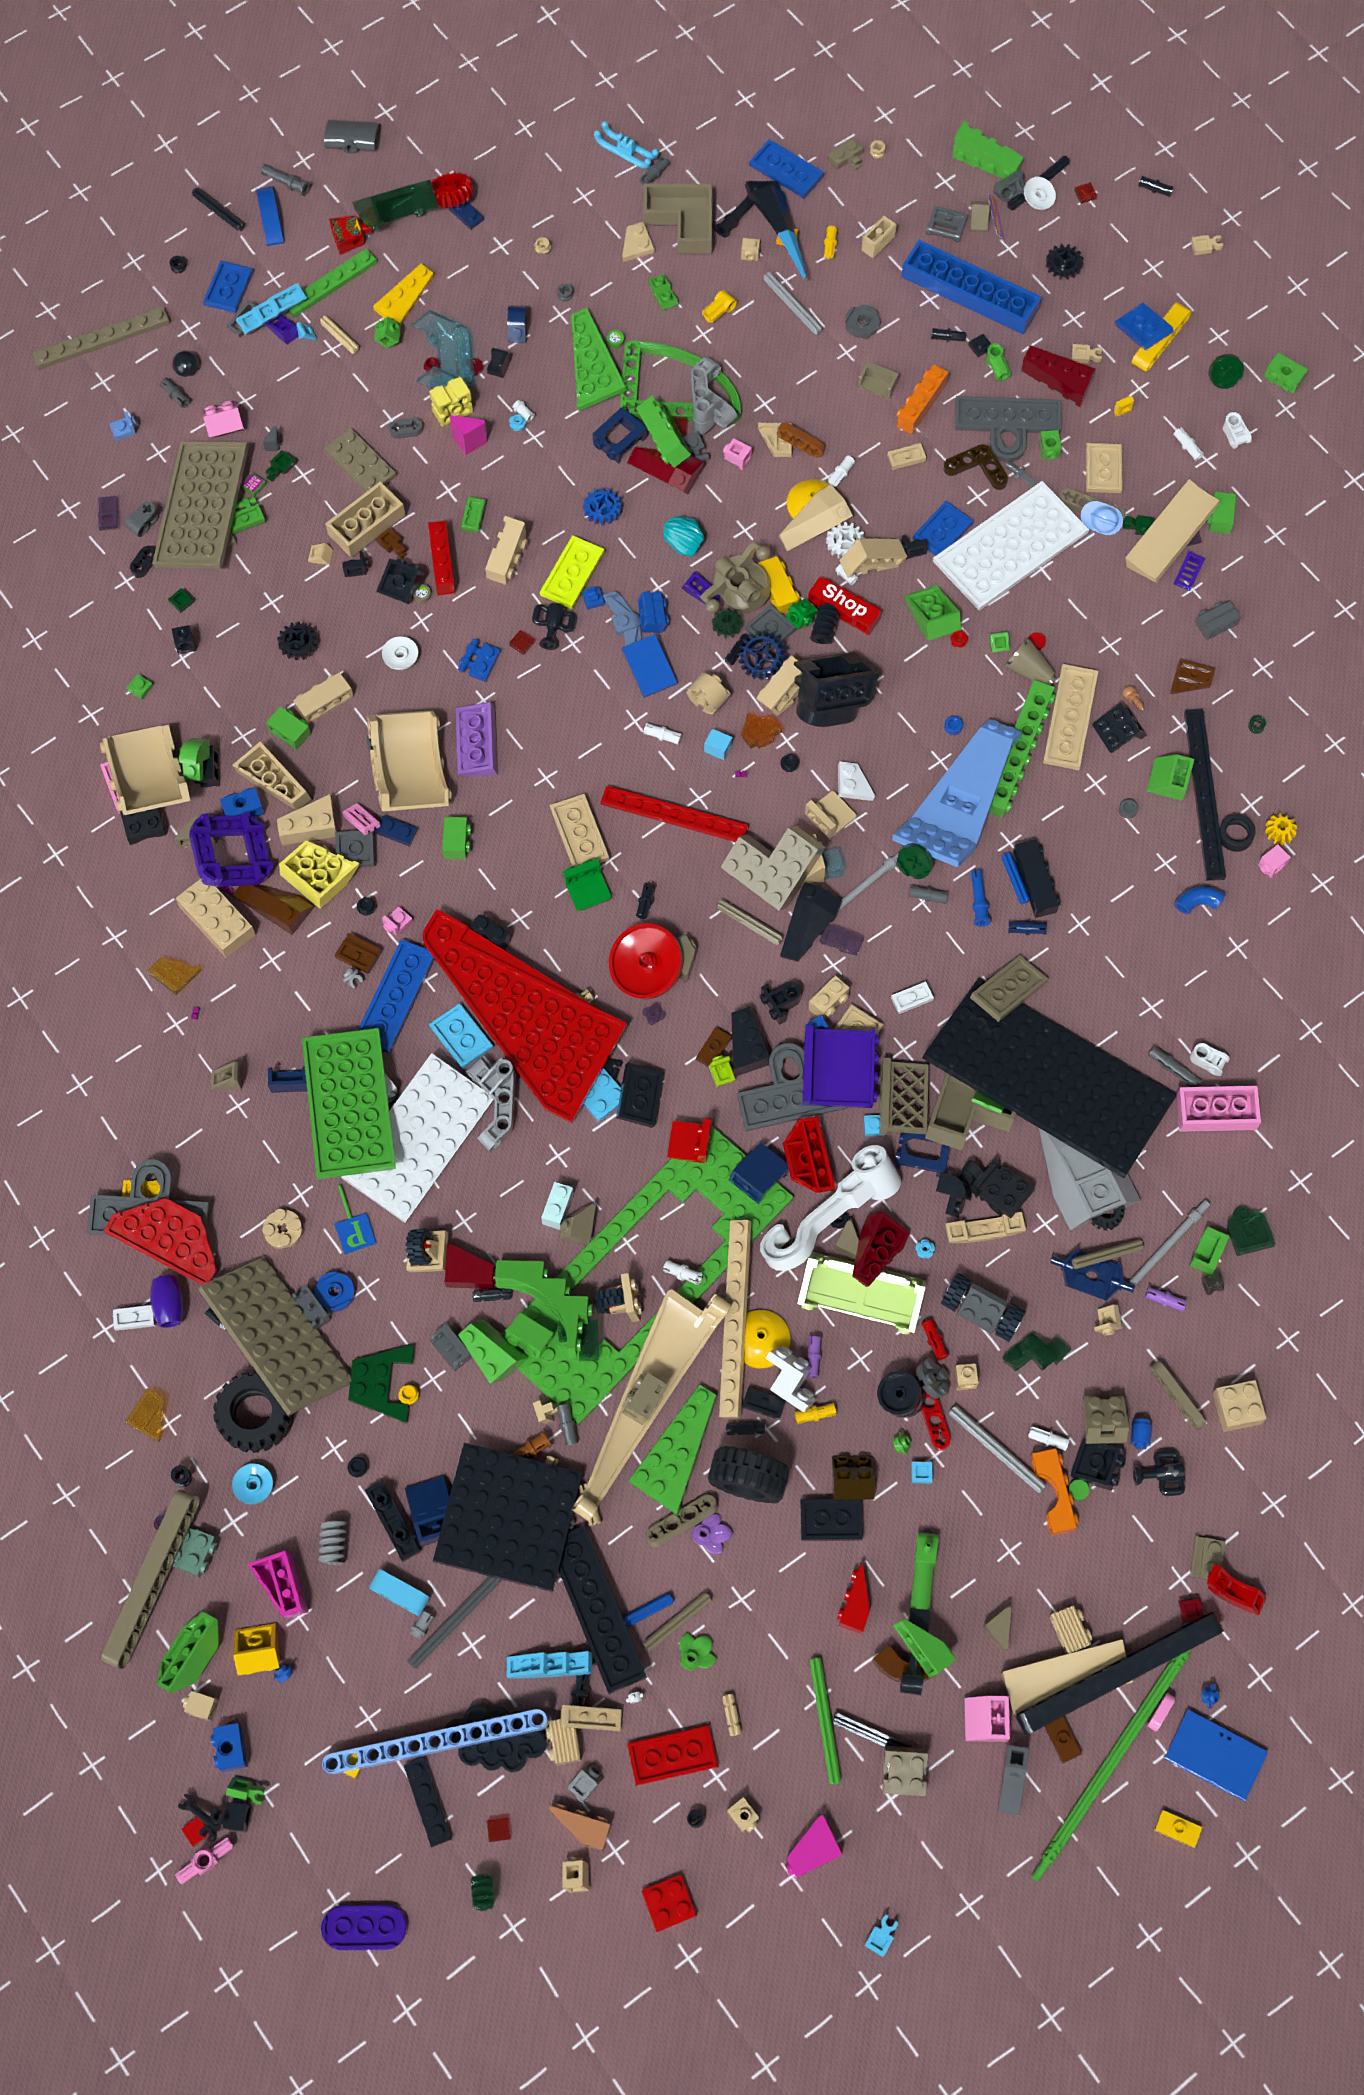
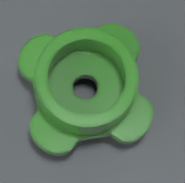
[893,1431,911,1454]

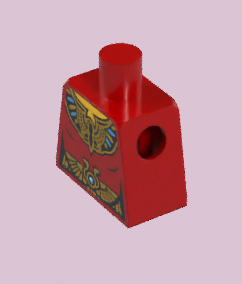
[329,215,372,255]

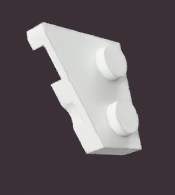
[838,762,875,801]

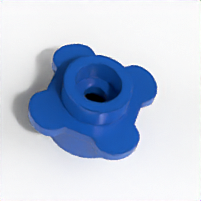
[273,1663,293,1683]
[1201,1684,1220,1709]

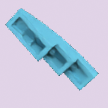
[236,283,307,335]
[507,1651,592,1679]

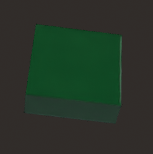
[168,588,194,613]

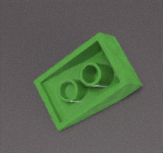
[904,585,961,641]

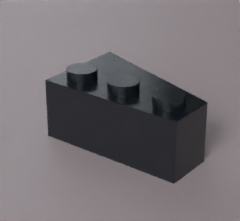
[731,1007,770,1077]

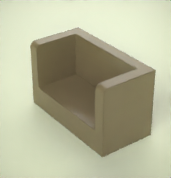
[857,361,899,399]

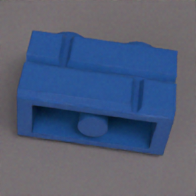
[637,592,669,633]

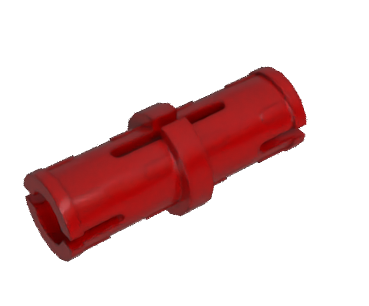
[921,1319,949,1361]

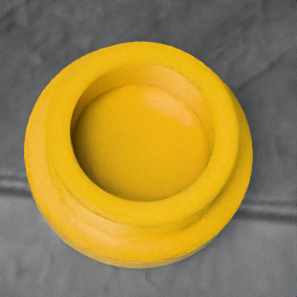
[398,1385,419,1405]

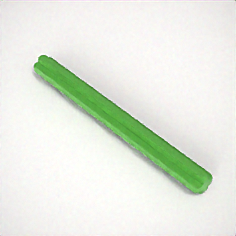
[810,1658,841,1785]

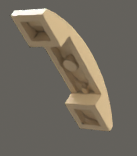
[945,1212,1026,1243]

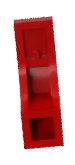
[1207,1564,1266,1616]

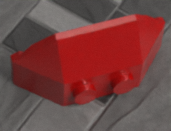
[783,1116,835,1193]

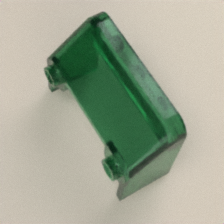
[352,180,438,230]

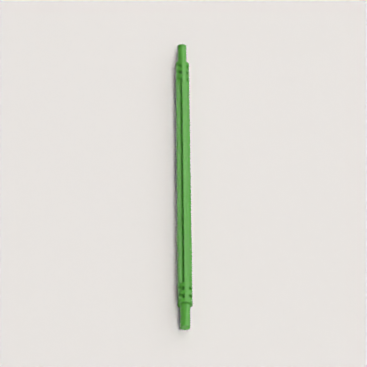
[1031,1650,1191,1882]

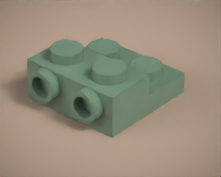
[172,1528,218,1578]

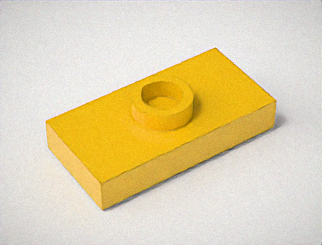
[1154,1810,1202,1848]

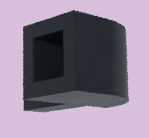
[936,1172,971,1218]

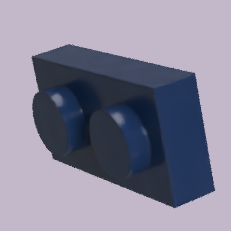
[448,201,484,230]
[375,815,417,847]

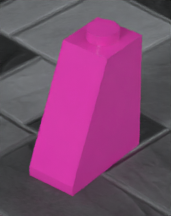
[785,1815,842,1879]

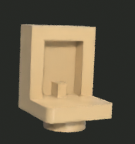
[1094,1305,1122,1335]

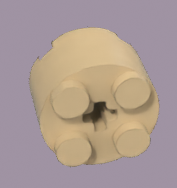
[687,672,731,715]

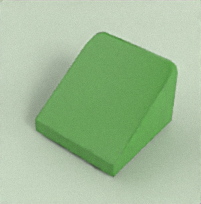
[988,632,1010,652]

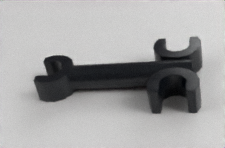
[178,1794,229,1843]

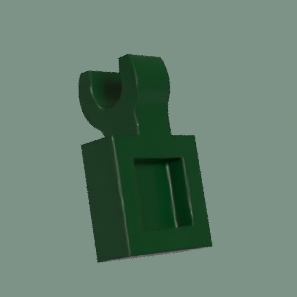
[265,450,296,482]
[1123,515,1155,535]

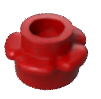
[950,630,968,648]

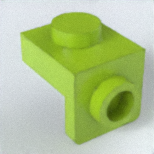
[708,1055,736,1088]

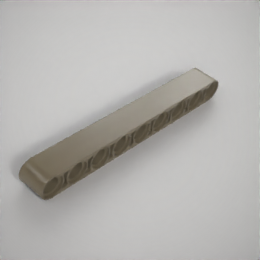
[102,1490,200,1669]

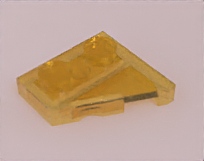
[147,957,201,995]
[125,1388,165,1443]

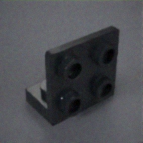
[1092,702,1147,753]

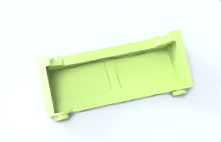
[798,1252,926,1334]

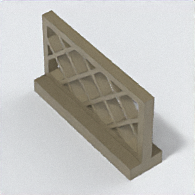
[879,1058,929,1135]

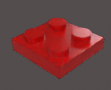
[641,1875,696,1932]

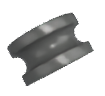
[557,283,573,301]

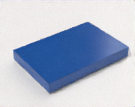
[203,260,254,314]
[1115,303,1174,350]
[912,501,974,556]
[621,634,677,698]

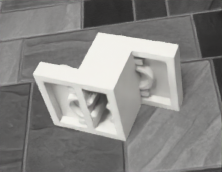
[766,1346,816,1412]

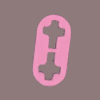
[1147,1692,1176,1732]

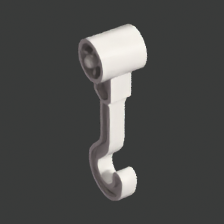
[760,1145,901,1271]

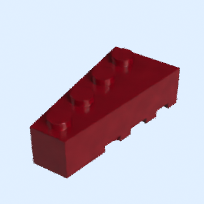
[1021,345,1095,408]

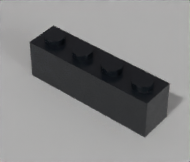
[1013,839,1060,918]

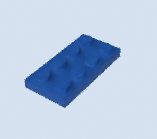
[749,139,824,198]

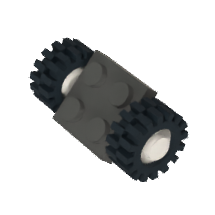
[941,1273,1026,1342]

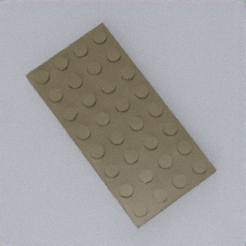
[152,441,249,569]
[199,1257,352,1416]

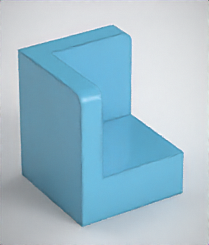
[704,729,732,760]

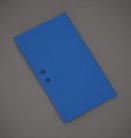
[1164,1710,1268,1802]

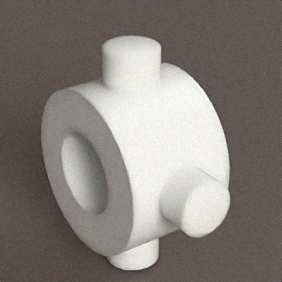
[626,1692,644,1704]

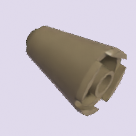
[1004,638,1056,685]

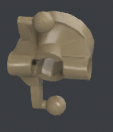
[700,541,771,613]

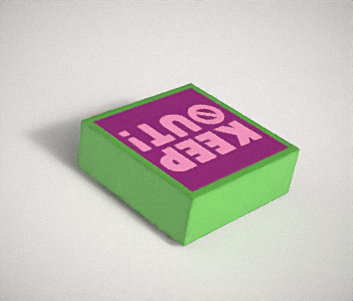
[240,472,266,497]

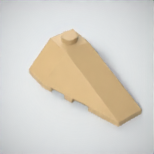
[778,485,853,551]

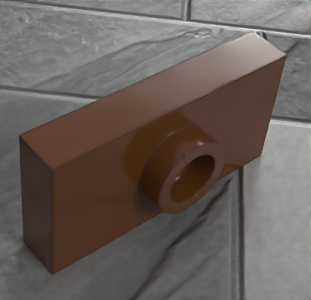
[696,1027,732,1067]
[1044,1717,1082,1764]

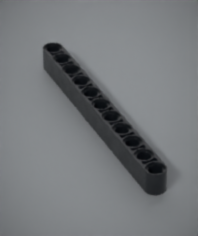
[1015,1612,1224,1735]

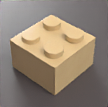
[1212,1380,1267,1432]

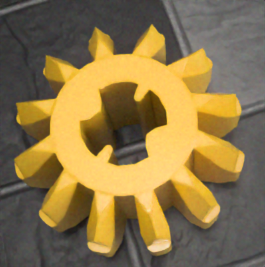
[1265,813,1297,846]

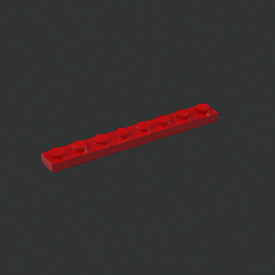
[601,786,748,842]

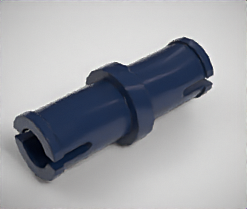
[1008,920,1047,936]

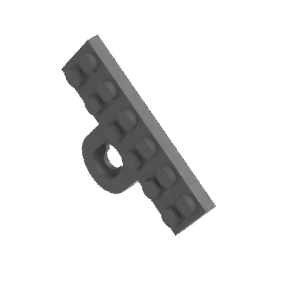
[955,396,1061,462]
[736,1043,852,1132]
[87,1159,209,1236]

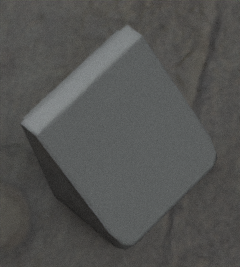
[263,426,279,451]

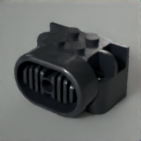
[794,652,879,727]

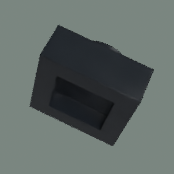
[968,334,991,358]

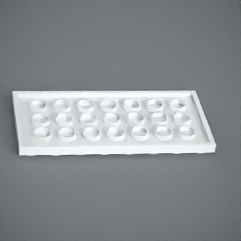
[933,481,1089,611]
[341,1053,493,1223]

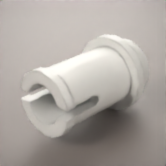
[513,400,535,422]
[835,564,859,586]

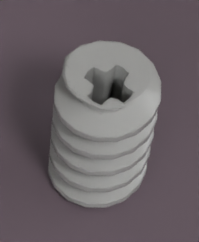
[318,1521,347,1566]

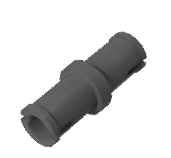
[639,157,669,186]
[160,377,190,408]
[908,885,948,904]
[556,1403,578,1446]

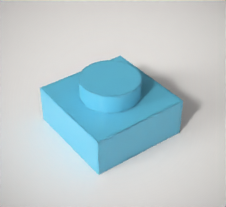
[863,1115,884,1136]
[911,1462,932,1484]

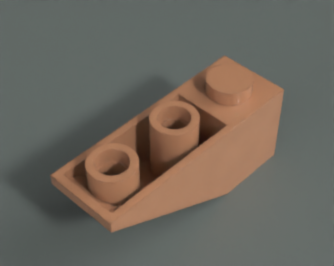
[548,1803,611,1851]

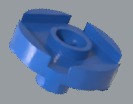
[314,1272,355,1312]

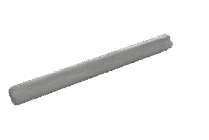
[949,1406,1046,1493]

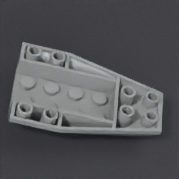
[1038,1128,1141,1231]

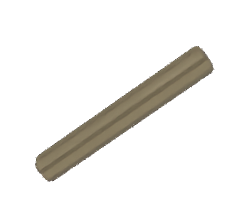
[717,899,783,945]
[1072,1239,1144,1269]
[643,1592,712,1651]

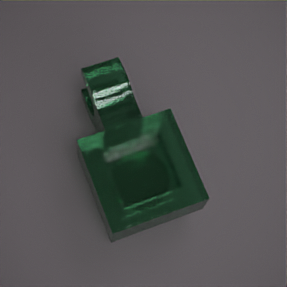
[1037,1336,1071,1371]

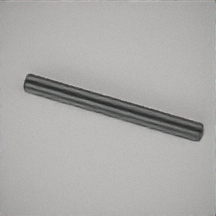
[408,1577,501,1669]

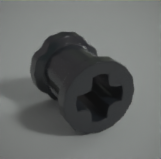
[170,1465,192,1487]

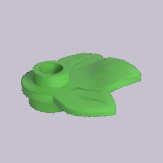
[679,1633,717,1670]

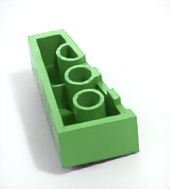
[952,121,1024,179]
[636,395,691,468]

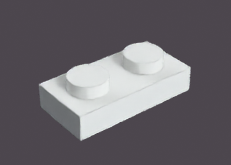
[891,982,934,1014]
[113,1305,155,1331]

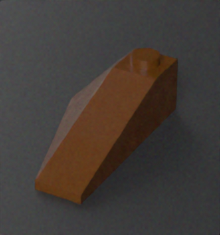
[232,885,315,935]

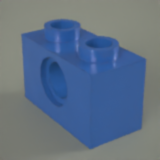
[220,788,264,818]
[211,1723,247,1773]

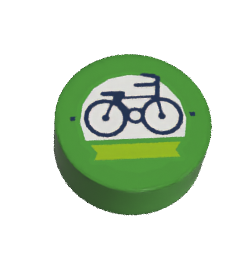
[607,330,624,348]

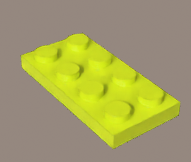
[540,535,604,609]

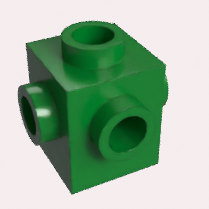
[786,598,818,630]

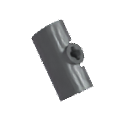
[324,120,379,154]

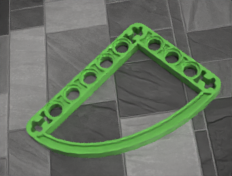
[620,340,741,423]

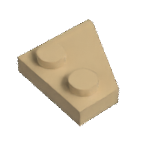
[622,222,654,262]
[758,423,792,457]

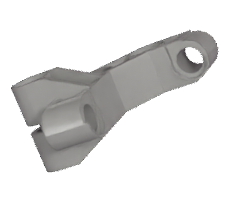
[690,356,738,434]
[466,1059,517,1152]

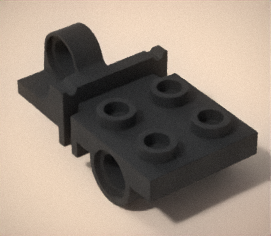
[958,1159,1035,1218]

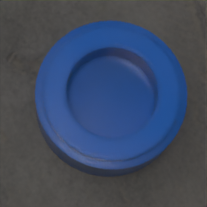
[944,716,963,735]

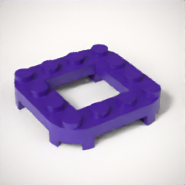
[189,812,273,887]

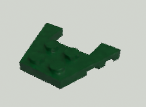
[348,1345,414,1424]

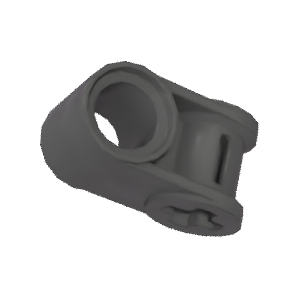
[993,170,1026,201]
[125,502,159,537]

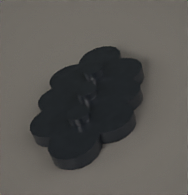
[445,1705,547,1772]

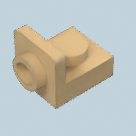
[741,238,760,261]

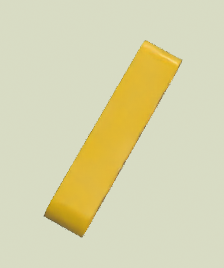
[1132,302,1192,372]

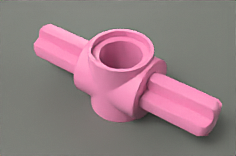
[175,1838,233,1884]

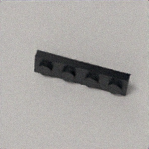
[404,1758,451,1848]

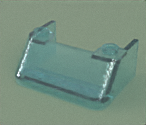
[412,310,475,389]

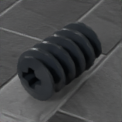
[810,604,840,645]

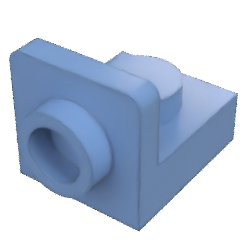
[109,411,137,441]

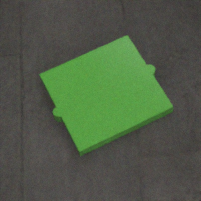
[971,1091,1005,1114]

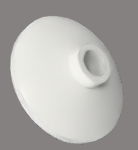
[1024,177,1056,210]
[382,637,418,670]

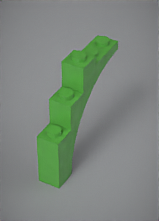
[495,1260,593,1359]

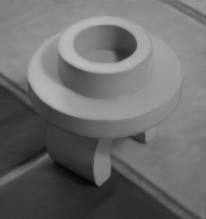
[342,968,363,988]

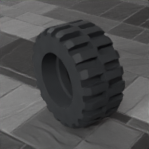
[213,1372,294,1453]
[708,1446,790,1504]

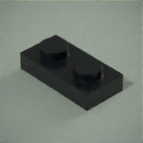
[741,1388,786,1421]

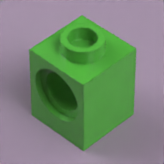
[1039,430,1061,460]

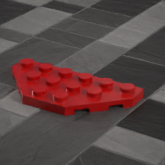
[103,1198,217,1285]

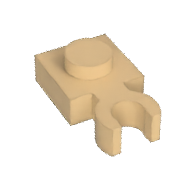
[1191,235,1223,255]
[1071,344,1102,364]

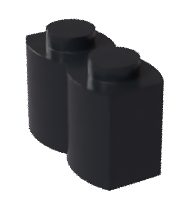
[471,914,511,950]

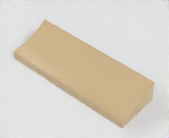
[1125,479,1220,583]
[1001,1640,1133,1715]

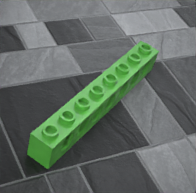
[989,680,1056,818]

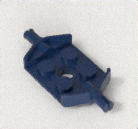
[1050,1248,1136,1301]

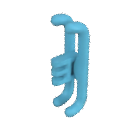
[594,121,659,169]

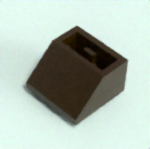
[832,1455,875,1500]

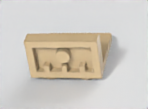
[805,791,857,839]

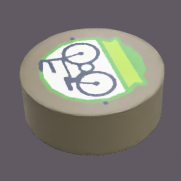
[413,584,431,603]

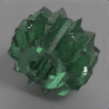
[712,607,742,639]
[471,1874,494,1911]

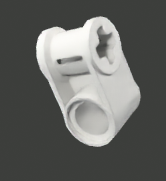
[1223,412,1252,449]
[1190,1043,1230,1076]

